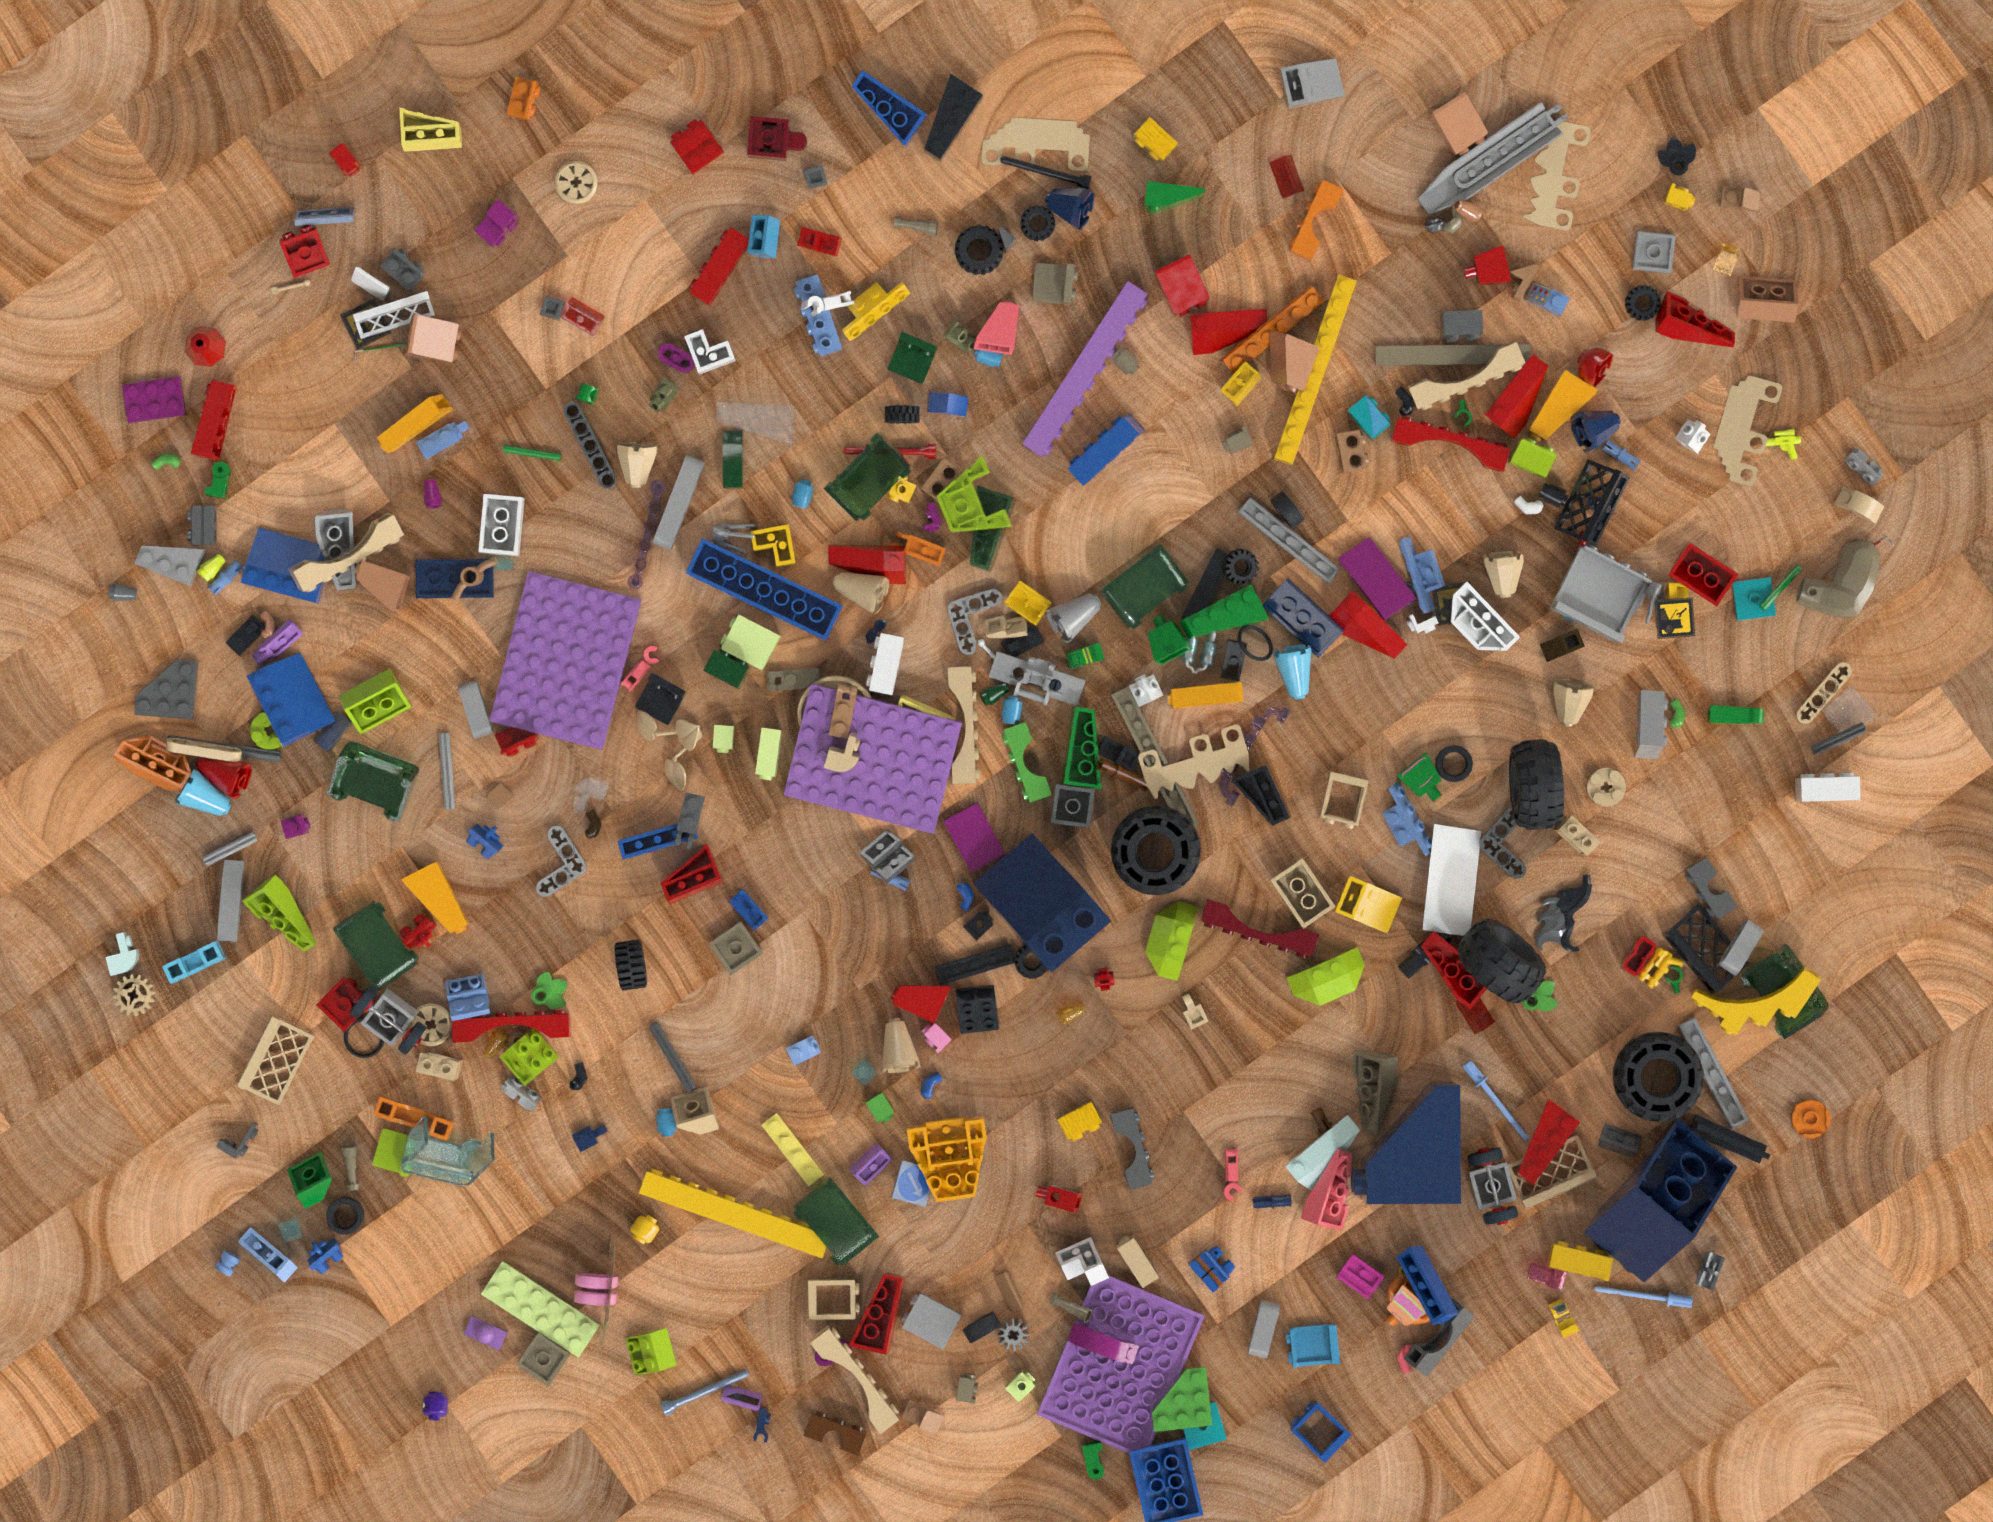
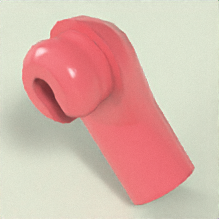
[1397,1345,1413,1374]

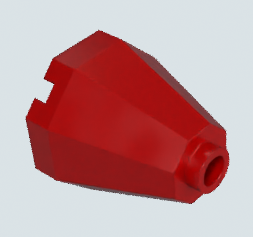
[185,326,226,367]

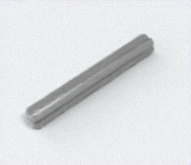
[439,733,455,810]

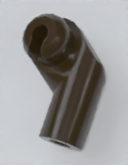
[585,809,602,839]

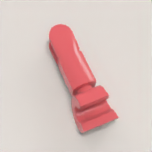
[620,645,660,693]
[1222,1147,1242,1201]

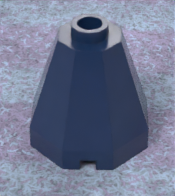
[1045,188,1095,230]
[1571,410,1621,453]

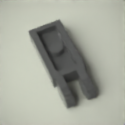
[674,792,705,850]

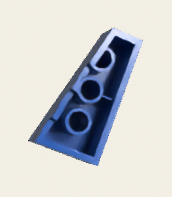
[852,70,928,147]
[1068,414,1145,486]

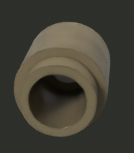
[1111,347,1140,375]

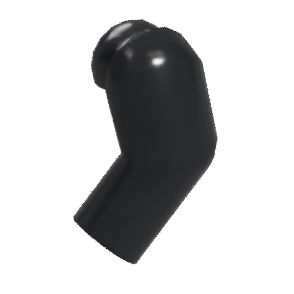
[1395,387,1413,416]
[569,1062,588,1091]

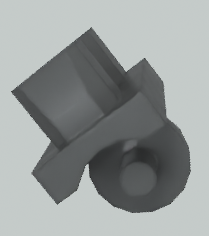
[1694,1251,1725,1290]

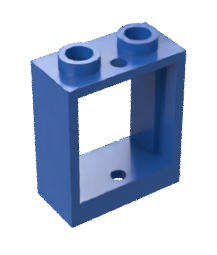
[1290,1401,1351,1463]

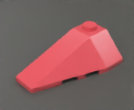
[1301,1149,1352,1230]

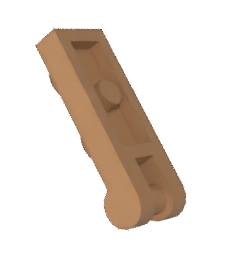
[829,682,858,739]

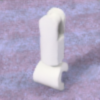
[801,291,854,317]

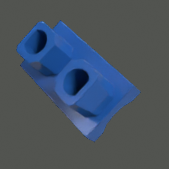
[466,824,504,859]
[307,1238,343,1274]

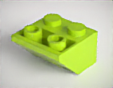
[1509,437,1557,479]
[625,1328,677,1376]

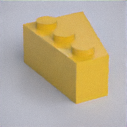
[1547,1240,1614,1281]

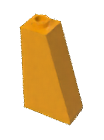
[1527,370,1598,442]
[377,394,453,453]
[1167,682,1243,709]
[402,862,469,935]

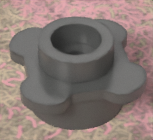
[1424,217,1444,232]

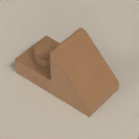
[1719,186,1761,212]
[1509,264,1539,302]
[901,1399,945,1434]

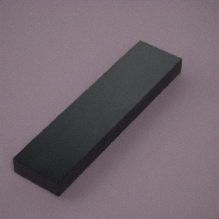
[1181,548,1227,619]
[935,945,1015,985]

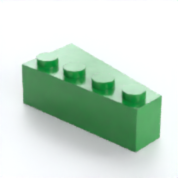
[1179,585,1269,639]
[1061,707,1102,790]

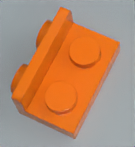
[506,77,541,121]

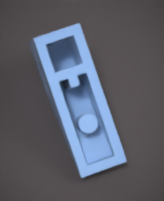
[238,1227,298,1282]

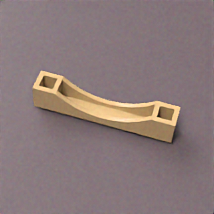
[1407,340,1525,411]
[288,513,404,592]
[948,667,980,784]
[809,1325,899,1434]

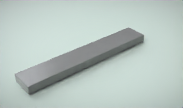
[1238,497,1341,585]
[1677,1017,1749,1129]

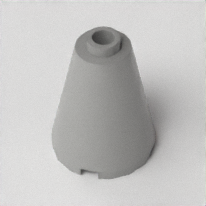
[1046,593,1101,643]

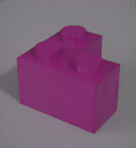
[474,199,519,248]

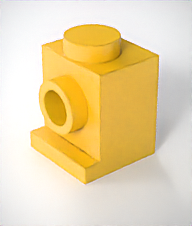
[1663,183,1695,211]

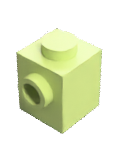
[1005,1371,1035,1402]

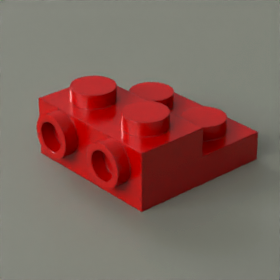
[670,119,724,175]
[279,225,330,278]
[316,977,373,1032]

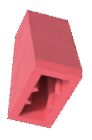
[973,302,1019,355]

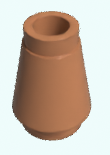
[1453,199,1482,222]

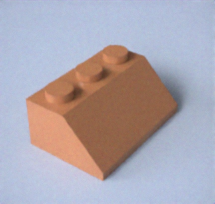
[1736,276,1799,323]

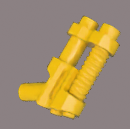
[1637,947,1683,989]

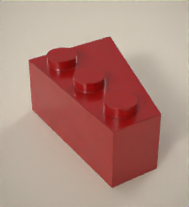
[660,844,724,905]

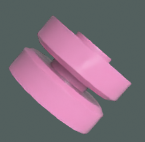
[574,1273,618,1306]

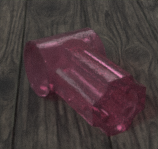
[1527,1262,1568,1291]

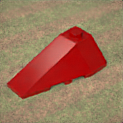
[828,545,906,584]

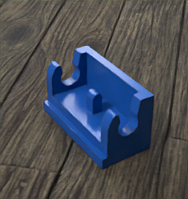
[729,889,769,931]

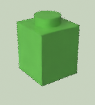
[866,1092,895,1124]

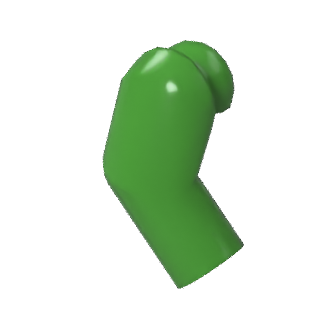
[151,453,181,470]
[1669,699,1686,728]

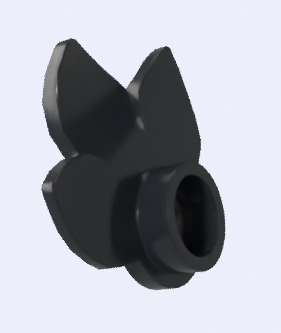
[1658,137,1696,176]

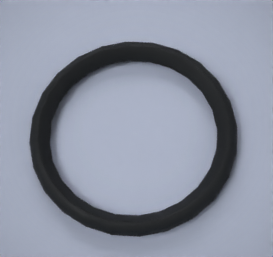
[1237,625,1273,661]
[344,1017,384,1058]

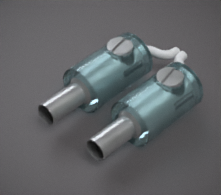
[1180,633,1218,674]

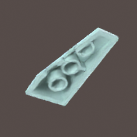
[1285,1115,1360,1191]

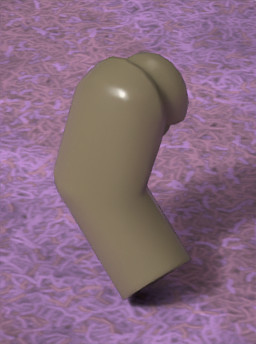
[1443,208,1462,234]

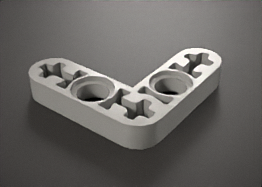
[948,589,1002,655]
[536,826,587,897]

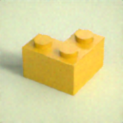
[750,524,796,567]

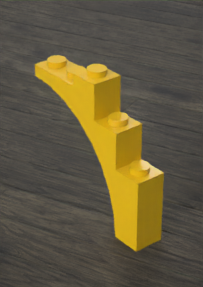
[1691,966,1821,1035]

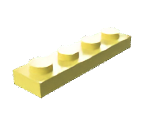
[762,1113,824,1186]

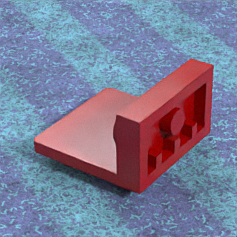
[494,727,539,758]

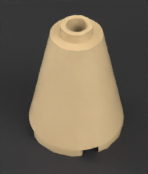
[833,572,889,614]
[882,1018,920,1073]

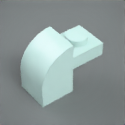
[106,932,140,976]

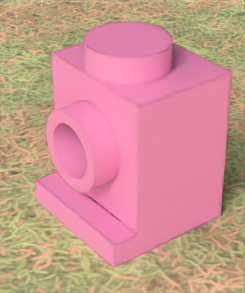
[922,1023,952,1053]

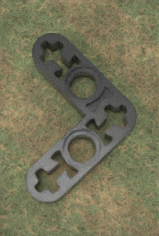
[1479,807,1526,879]

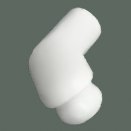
[1514,496,1543,514]

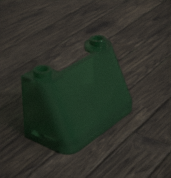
[823,432,911,521]
[1099,544,1189,630]
[326,742,419,822]
[333,900,419,991]
[1740,944,1829,1039]
[793,1177,879,1267]

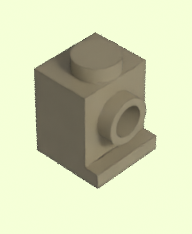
[1222,426,1253,455]
[956,1373,978,1403]

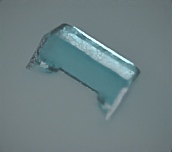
[401,1116,495,1186]

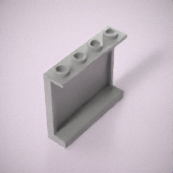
[1550,544,1652,643]

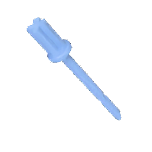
[1462,1060,1529,1141]
[1594,1286,1693,1308]

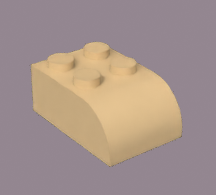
[1270,858,1336,929]

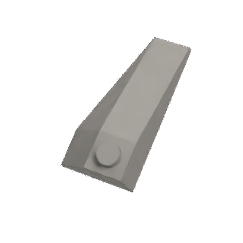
[314,508,356,590]

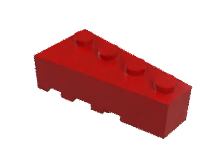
[190,380,237,462]
[1517,1099,1580,1186]
[848,1273,906,1355]

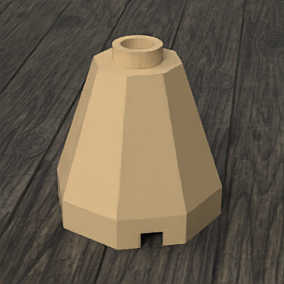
[617,442,657,488]
[1483,551,1524,598]
[1553,678,1594,727]

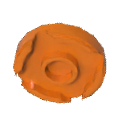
[1791,1099,1830,1138]

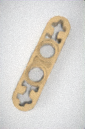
[1795,662,1852,724]
[166,738,242,762]

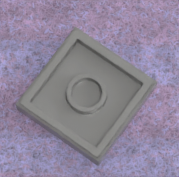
[1632,231,1676,274]

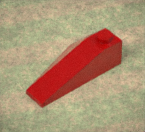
[1655,291,1735,348]
[1189,309,1268,356]
[1484,354,1548,439]
[1329,591,1408,659]
[1421,931,1487,1010]

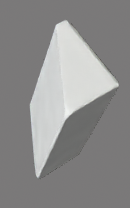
[351,267,391,301]

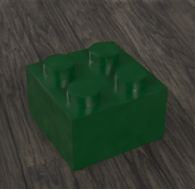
[703,649,750,690]

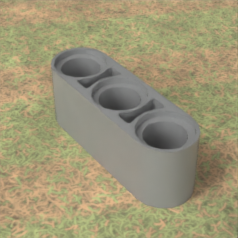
[458,680,493,739]
[1718,919,1764,976]
[1248,1299,1280,1359]

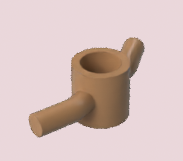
[451,557,498,601]

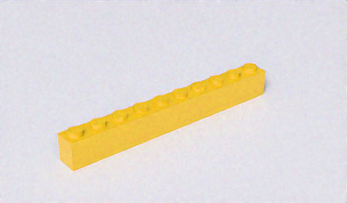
[1274,274,1357,466]
[639,1168,831,1258]

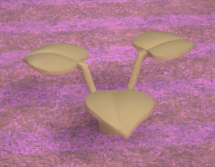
[637,710,702,791]

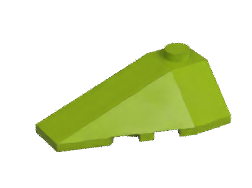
[242,874,316,952]

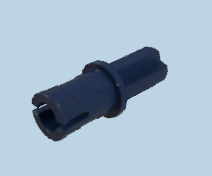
[1253,1194,1292,1209]

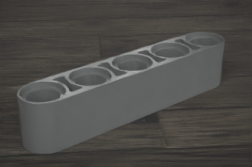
[563,402,617,490]

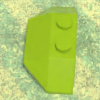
[1145,901,1198,981]
[1286,947,1365,1006]

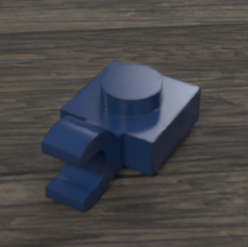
[572,1125,607,1152]
[753,1406,771,1443]

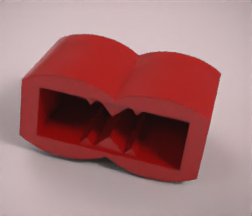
[329,143,361,177]
[1620,936,1656,976]

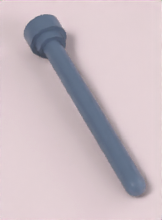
[660,1370,749,1416]

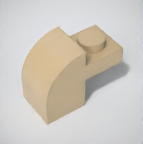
[1835,487,1884,524]
[824,732,861,772]

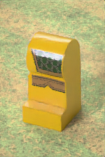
[1548,1298,1579,1338]

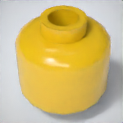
[630,1215,659,1245]

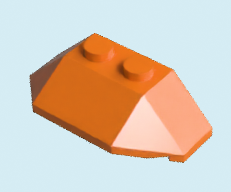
[113,736,192,791]

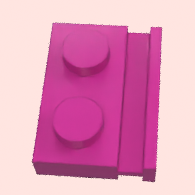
[1336,1254,1384,1299]

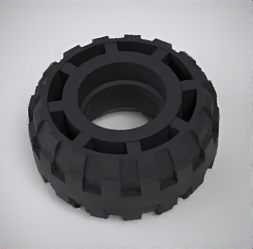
[1509,739,1564,830]
[1111,805,1201,895]
[1458,918,1546,1003]
[1612,1032,1704,1122]

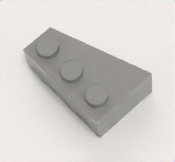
[134,545,206,586]
[1635,690,1668,759]

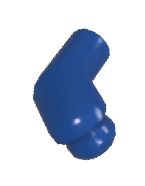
[956,882,974,911]
[920,1072,942,1099]

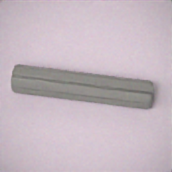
[202,832,257,866]

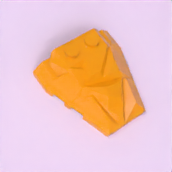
[907,1116,987,1202]

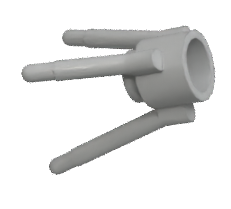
[712,524,756,554]
[1633,582,1665,627]

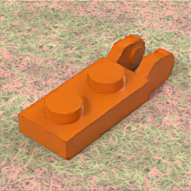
[889,531,946,567]

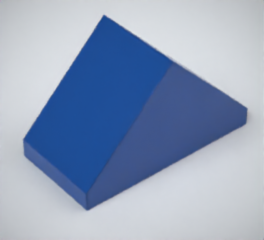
[928,393,968,417]

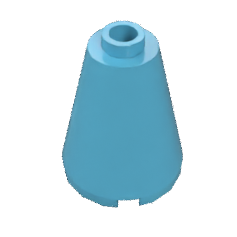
[1273,645,1312,700]
[175,768,231,816]

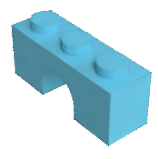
[162,941,227,984]

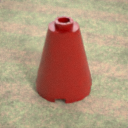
[196,757,252,799]

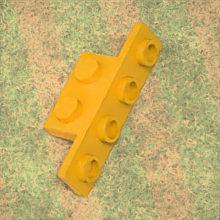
[842,282,910,341]

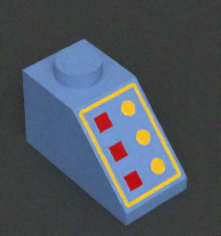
[1525,282,1570,318]

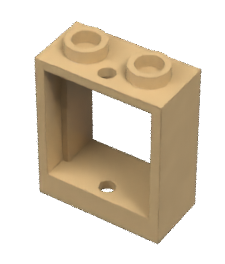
[1319,772,1369,829]
[1554,815,1600,856]
[416,1051,463,1081]
[1116,1235,1159,1288]
[808,1279,860,1320]

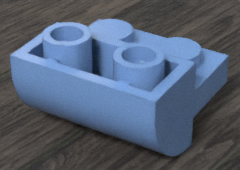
[445,974,490,1021]

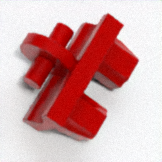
[399,913,437,949]

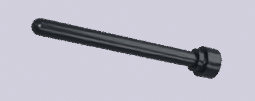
[1000,156,1092,189]

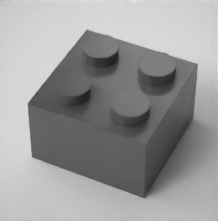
[1440,310,1483,342]
[1051,784,1095,828]

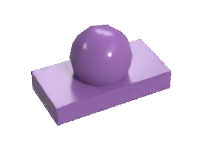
[464,1316,507,1350]

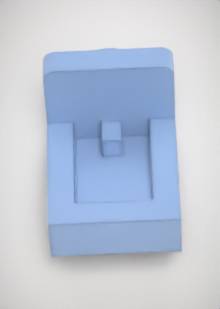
[786,1036,821,1066]

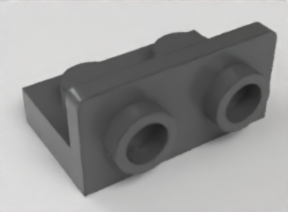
[381,248,425,292]

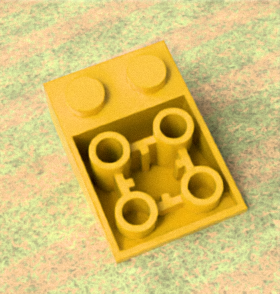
[1333,876,1402,934]

